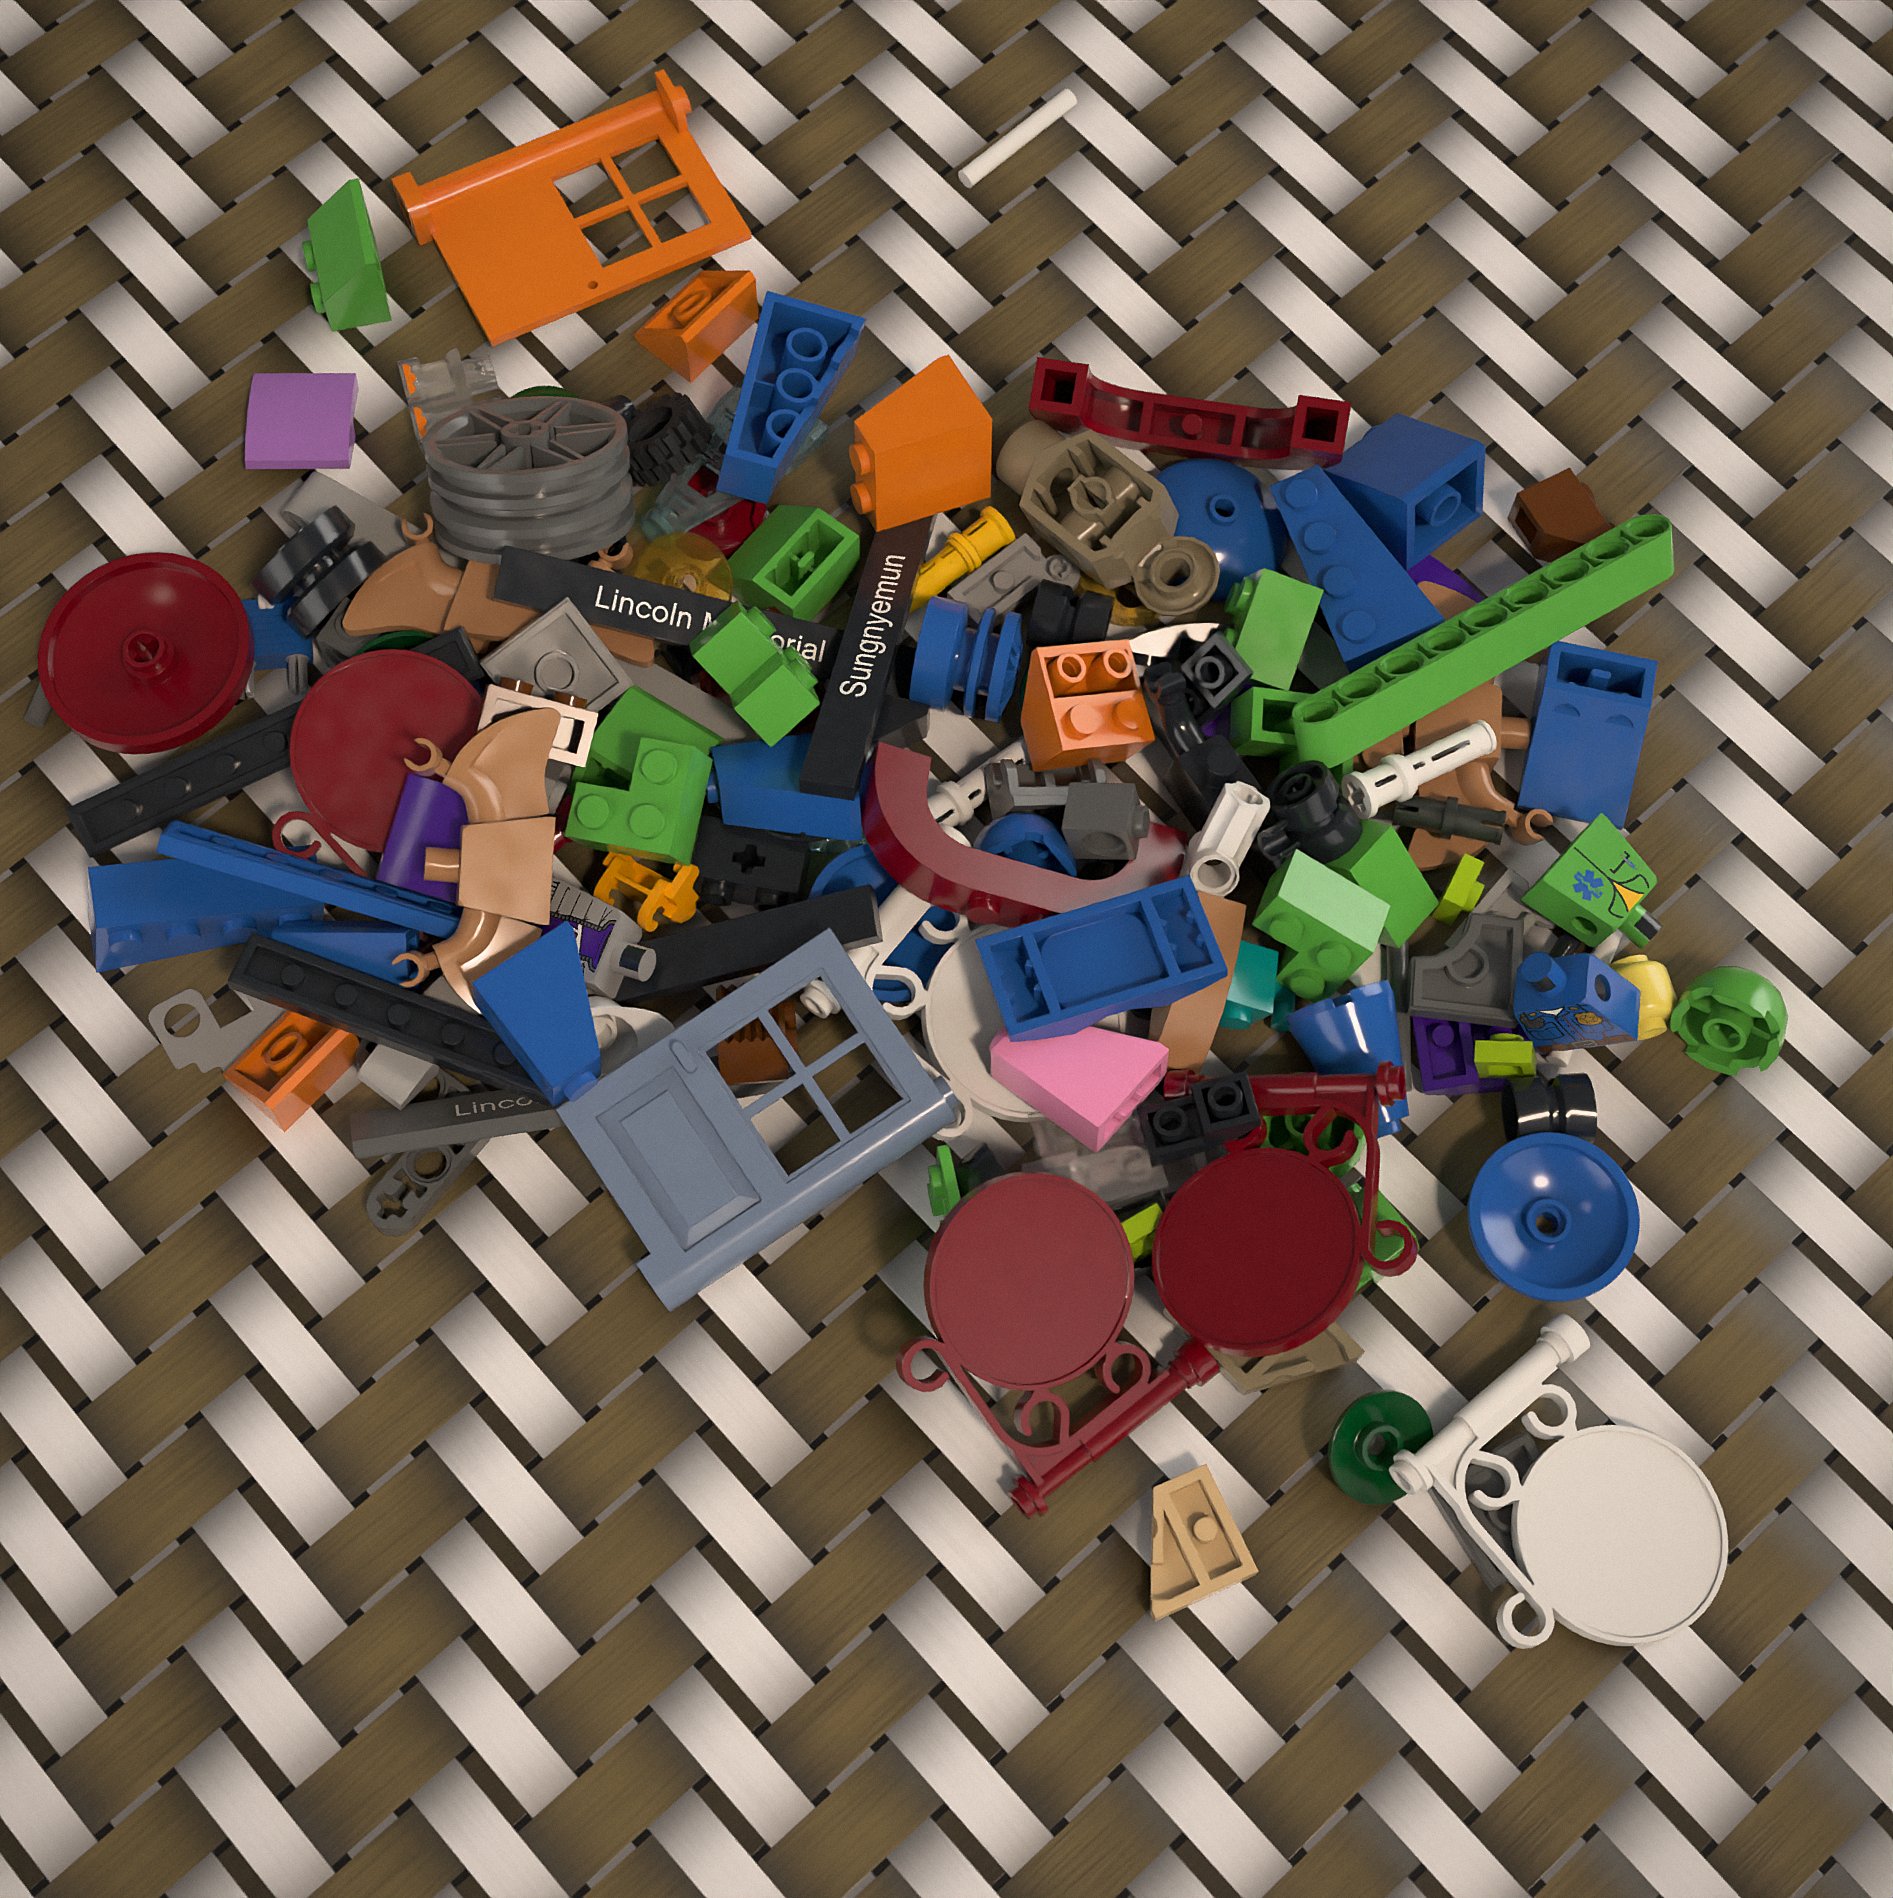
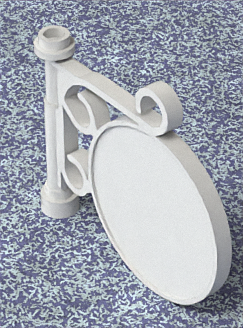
[800,823,1125,1141]
[1389,1313,1728,1649]

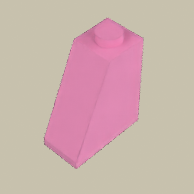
[989,1026,1169,1153]

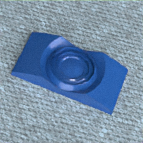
[975,875,1228,1042]

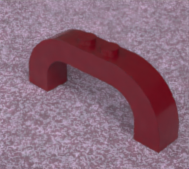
[1028,357,1352,470]
[859,742,1187,929]

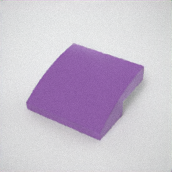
[245,373,359,469]

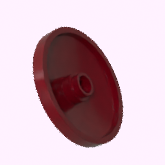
[38,552,255,755]

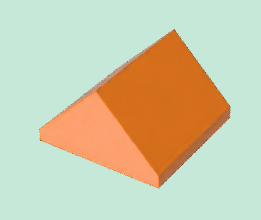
[633,270,759,383]
[222,1010,360,1132]

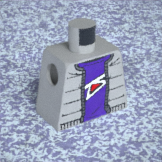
[533,877,656,999]

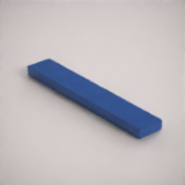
[156,820,464,939]

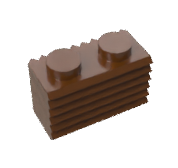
[716,983,799,1086]

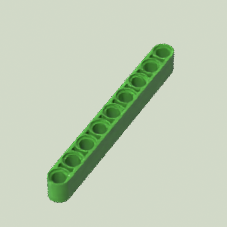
[1292,514,1675,768]

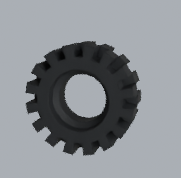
[625,392,712,487]

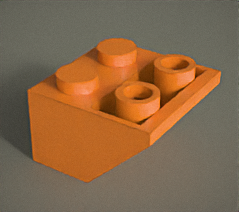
[1020,639,1155,772]

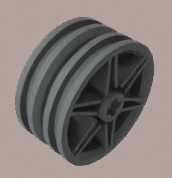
[423,396,636,565]

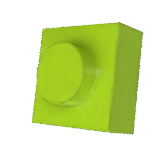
[1431,853,1485,926]
[1474,1033,1537,1079]
[1121,1203,1163,1262]

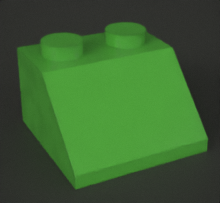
[302,178,392,332]

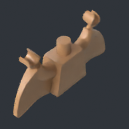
[342,513,655,668]
[1405,581,1553,872]
[392,708,561,1015]

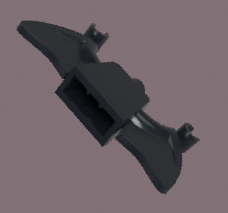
[1139,661,1301,889]

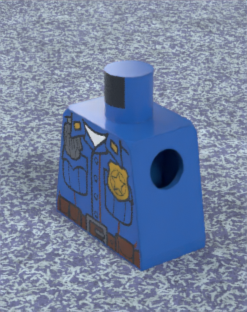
[1513,952,1641,1054]

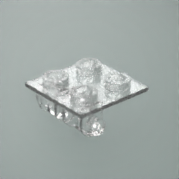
[1028,1104,1168,1203]

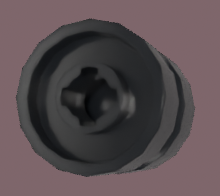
[1026,579,1115,648]
[1264,760,1363,865]
[1501,1073,1597,1144]

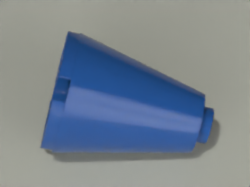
[1285,980,1409,1139]

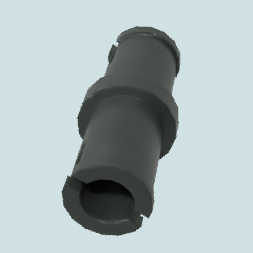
[1392,795,1507,845]

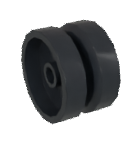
[251,505,389,641]

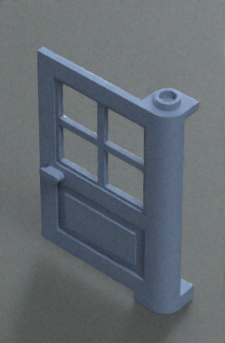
[556,928,960,1312]

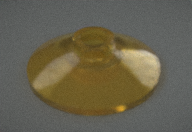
[633,532,733,602]

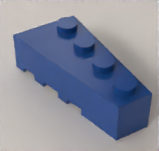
[716,291,866,504]
[1269,464,1445,674]
[88,845,325,973]

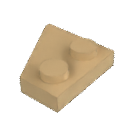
[1150,1464,1258,1622]

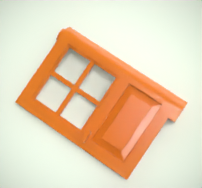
[391,69,752,347]

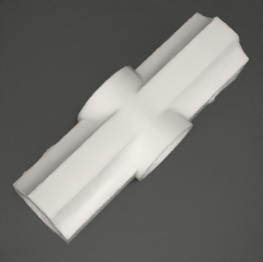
[1178,781,1270,898]

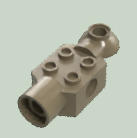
[996,420,1220,617]

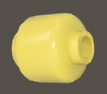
[1608,955,1678,1040]

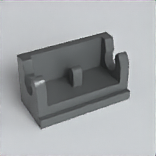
[984,759,1106,823]

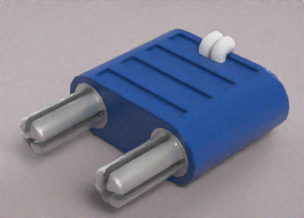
[239,595,313,700]

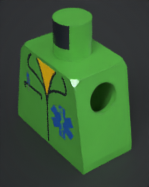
[1521,813,1663,949]

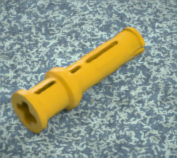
[908,506,1016,616]

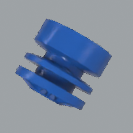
[909,596,1023,724]

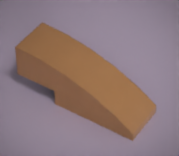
[1148,890,1246,1075]

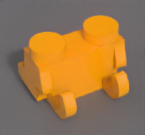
[593,852,699,932]

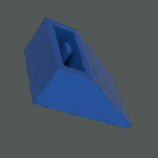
[1516,641,1658,830]

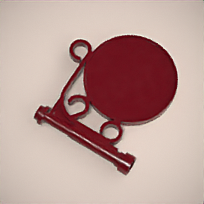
[272,649,573,972]
[1152,1060,1418,1357]
[896,1171,1220,1520]

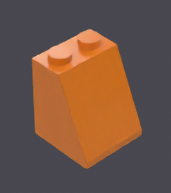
[849,354,992,532]

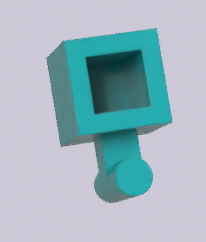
[1218,940,1296,1032]

